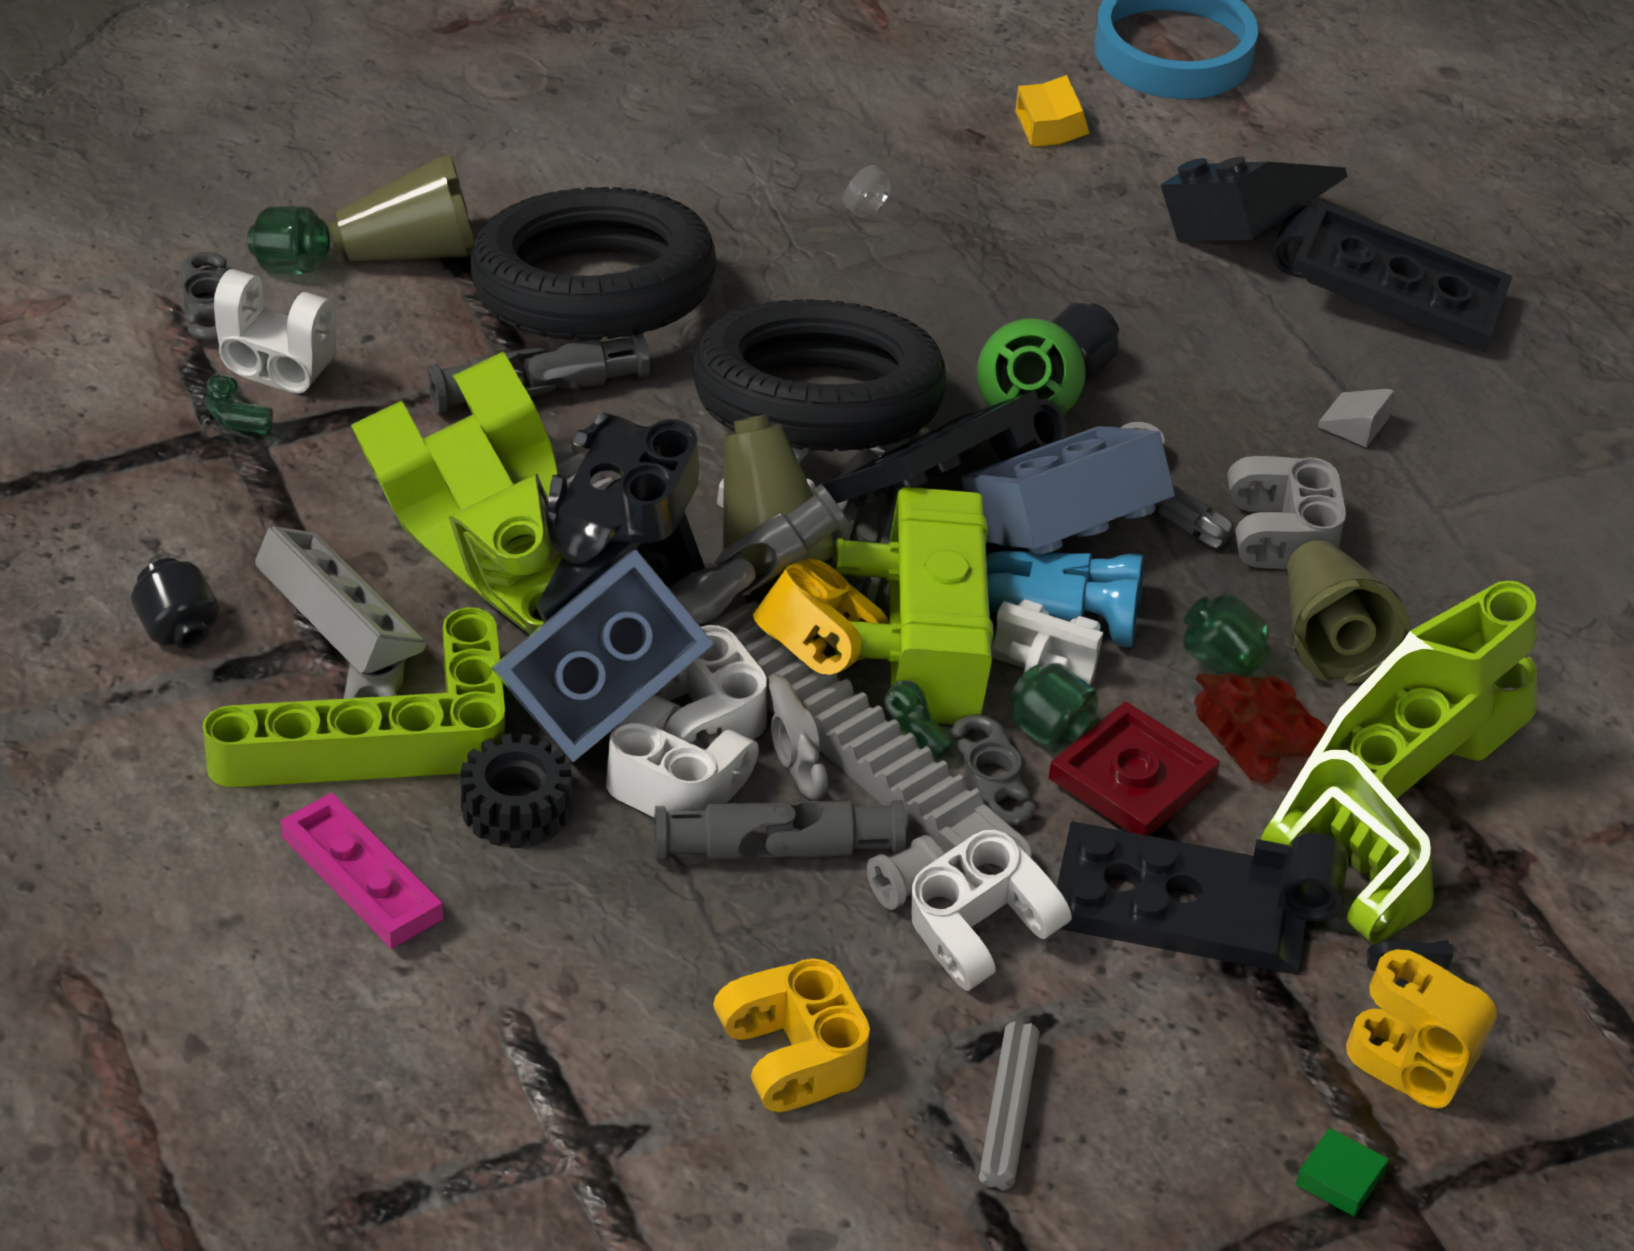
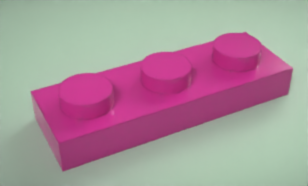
[280,792,443,949]

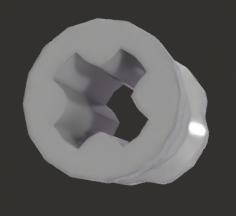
[867,835,944,910]

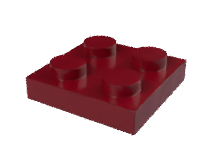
[1048,701,1220,836]

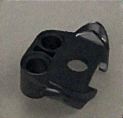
[546,413,700,564]

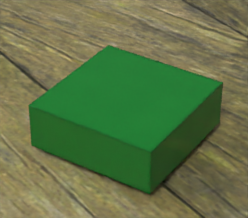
[1295,1128,1389,1217]

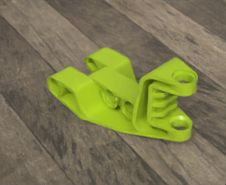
[351,351,562,634]
[1261,581,1538,944]

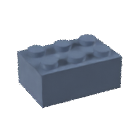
[961,426,1175,555]
[491,550,714,762]

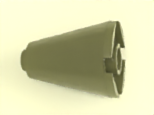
[328,153,475,262]
[722,415,836,576]
[1287,540,1410,684]

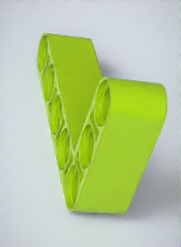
[202,607,505,787]

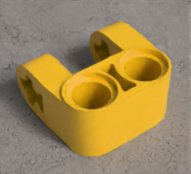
[753,558,889,675]
[1346,949,1497,1108]
[713,958,870,1113]

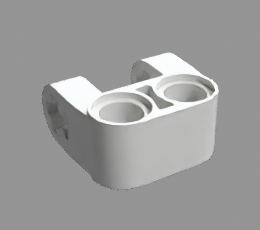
[214,269,336,394]
[655,625,767,750]
[606,694,759,817]
[911,830,1072,991]

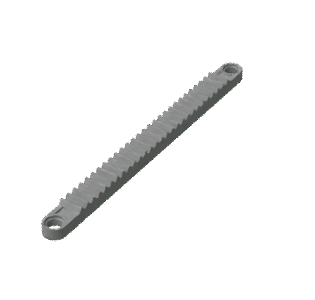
[547,433,1032,875]

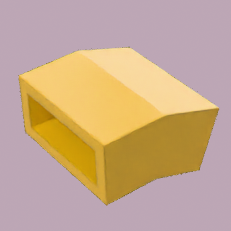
[1015,75,1090,147]

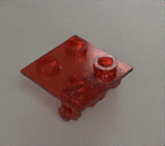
[1194,673,1328,784]

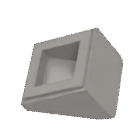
[1318,389,1395,448]

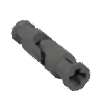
[427,333,650,413]
[668,484,850,627]
[654,800,906,860]

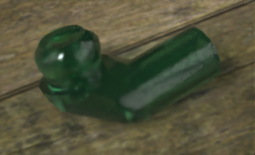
[203,375,273,434]
[884,680,954,762]

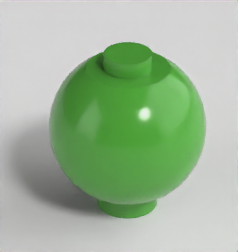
[977,318,1086,416]

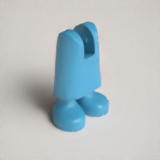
[986,551,1144,648]

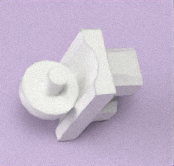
[991,599,1103,689]

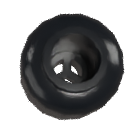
[1052,303,1119,382]
[131,558,219,648]

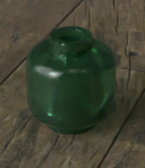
[247,206,330,274]
[1183,594,1270,680]
[1010,663,1100,752]

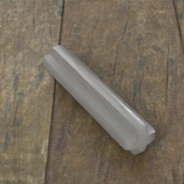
[979,1021,1040,1190]

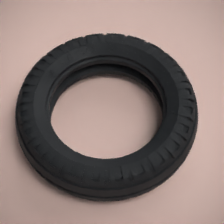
[471,187,716,340]
[694,299,946,452]

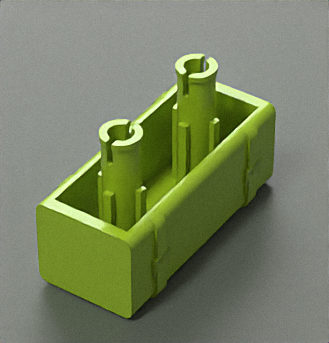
[834,487,993,725]

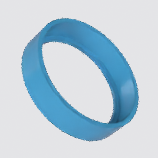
[1094,0,1258,99]

